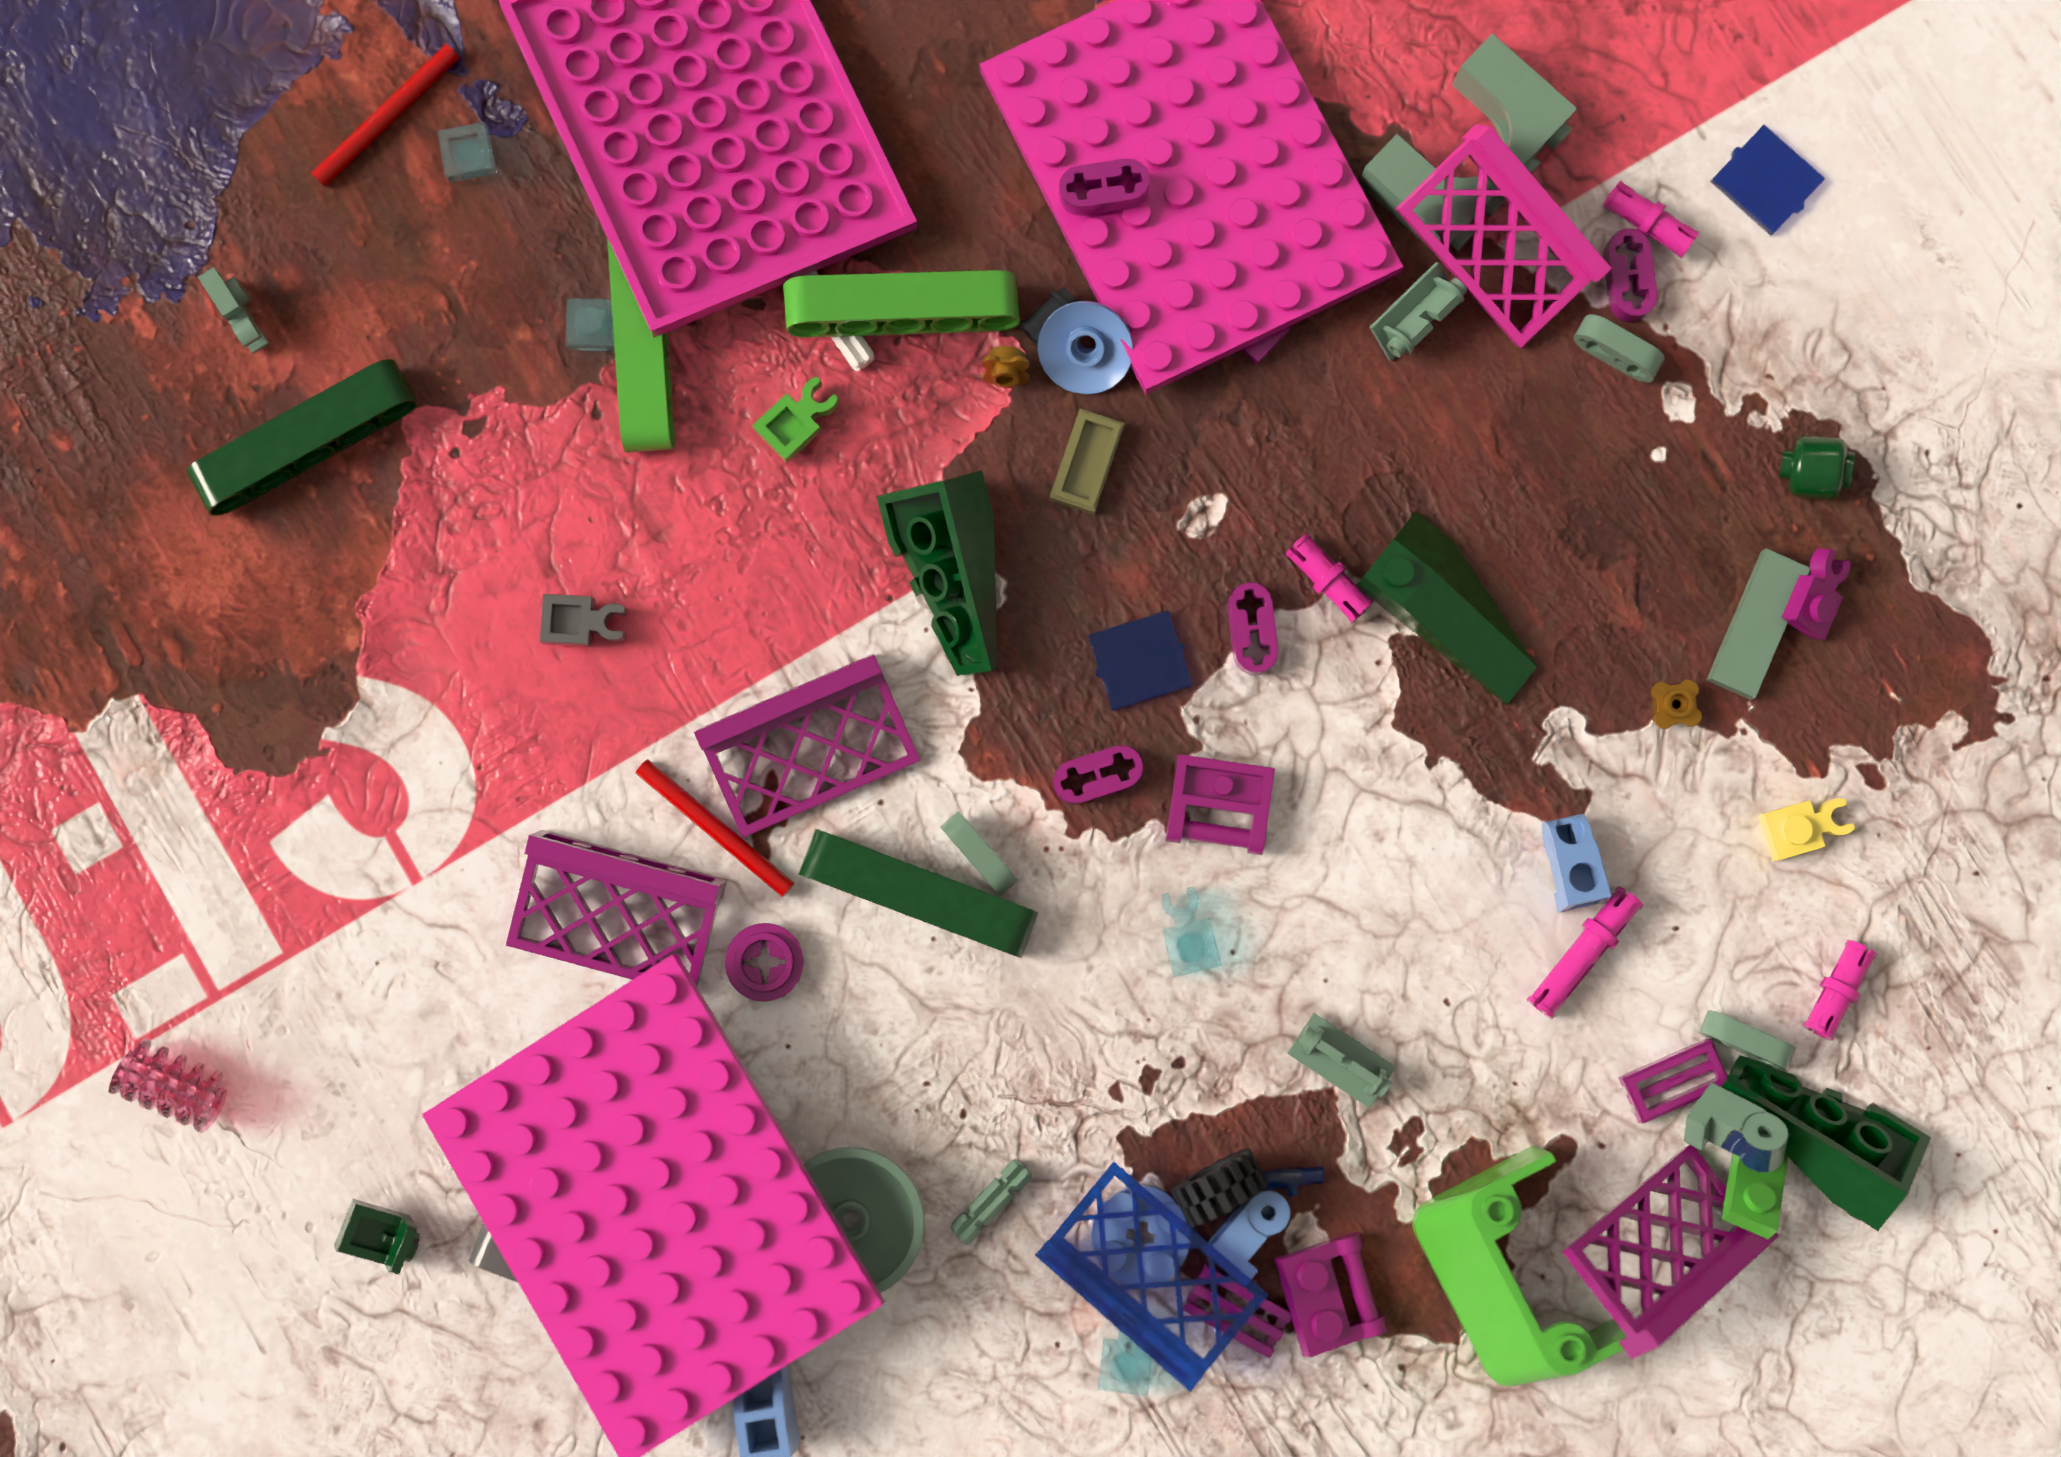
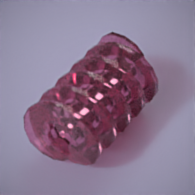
[108,1038,227,1133]

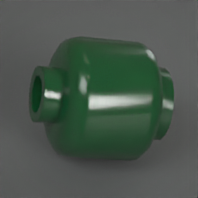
[1779,435,1855,500]

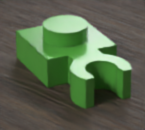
[752,377,840,463]

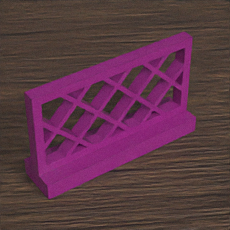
[694,653,920,838]
[505,830,727,987]
[1562,1144,1779,1359]

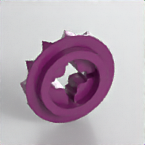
[725,923,804,1002]

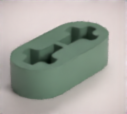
[1573,314,1665,382]
[940,811,1018,897]
[1699,1010,1796,1071]

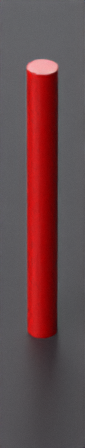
[311,43,460,187]
[635,759,795,898]

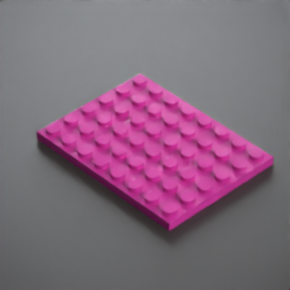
[499,0,917,338]
[979,0,1403,395]
[421,954,885,1457]

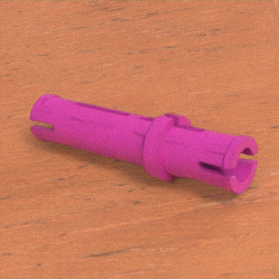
[1527,886,1644,1019]

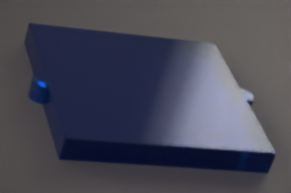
[1710,124,1825,236]
[1088,610,1192,711]

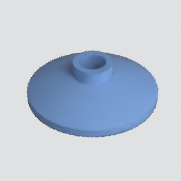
[1038,301,1133,394]

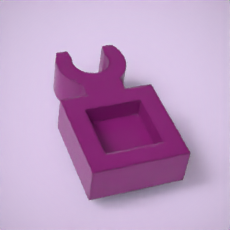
[1781,548,1851,640]

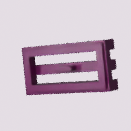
[1618,1039,1728,1124]
[1181,1264,1292,1359]

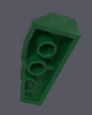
[876,470,998,676]
[1357,511,1537,705]
[1722,1055,1931,1231]

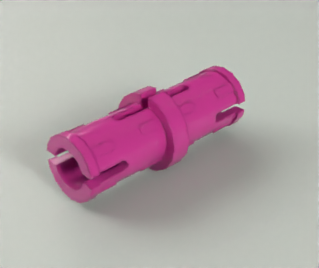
[1602,180,1700,258]
[1285,533,1374,624]
[1803,940,1877,1041]

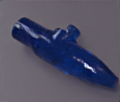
[1263,1166,1325,1197]

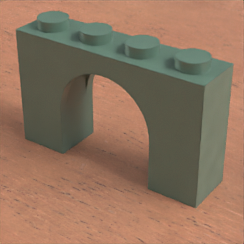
[1358,33,1577,252]

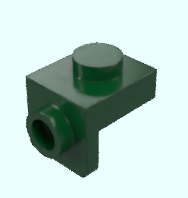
[334,1199,420,1275]

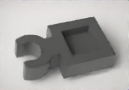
[540,594,628,647]

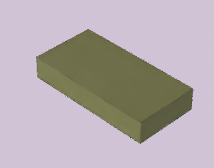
[1049,408,1125,515]

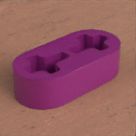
[1059,159,1150,216]
[1603,229,1657,322]
[1227,582,1278,675]
[1053,745,1143,805]

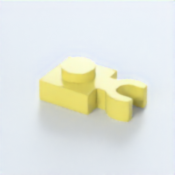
[1758,798,1855,861]

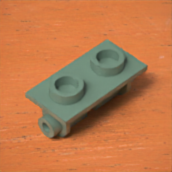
[1370,262,1467,361]
[1287,1013,1396,1108]

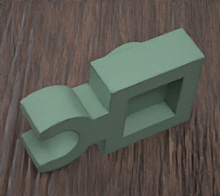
[198,267,270,354]

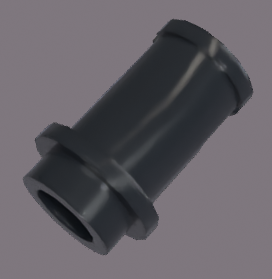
[1019,287,1077,347]

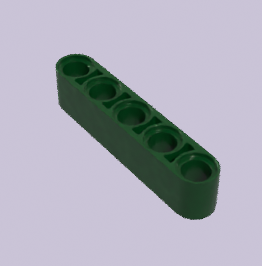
[186,359,418,516]
[798,829,1038,959]

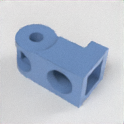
[1542,814,1612,913]
[1203,1188,1290,1286]

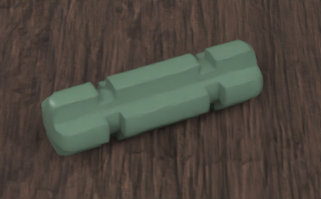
[951,1159,1032,1244]

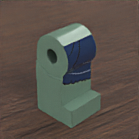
[1684,1082,1788,1172]

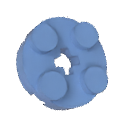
[1091,1184,1190,1287]

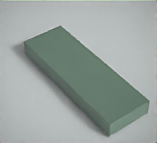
[1706,548,1810,700]

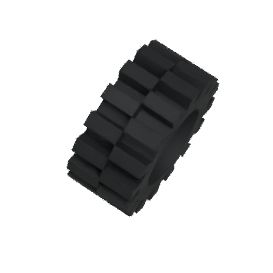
[1171,1148,1269,1227]

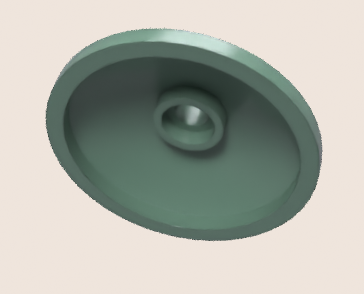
[803,1147,924,1293]

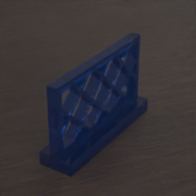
[1035,1161,1269,1392]

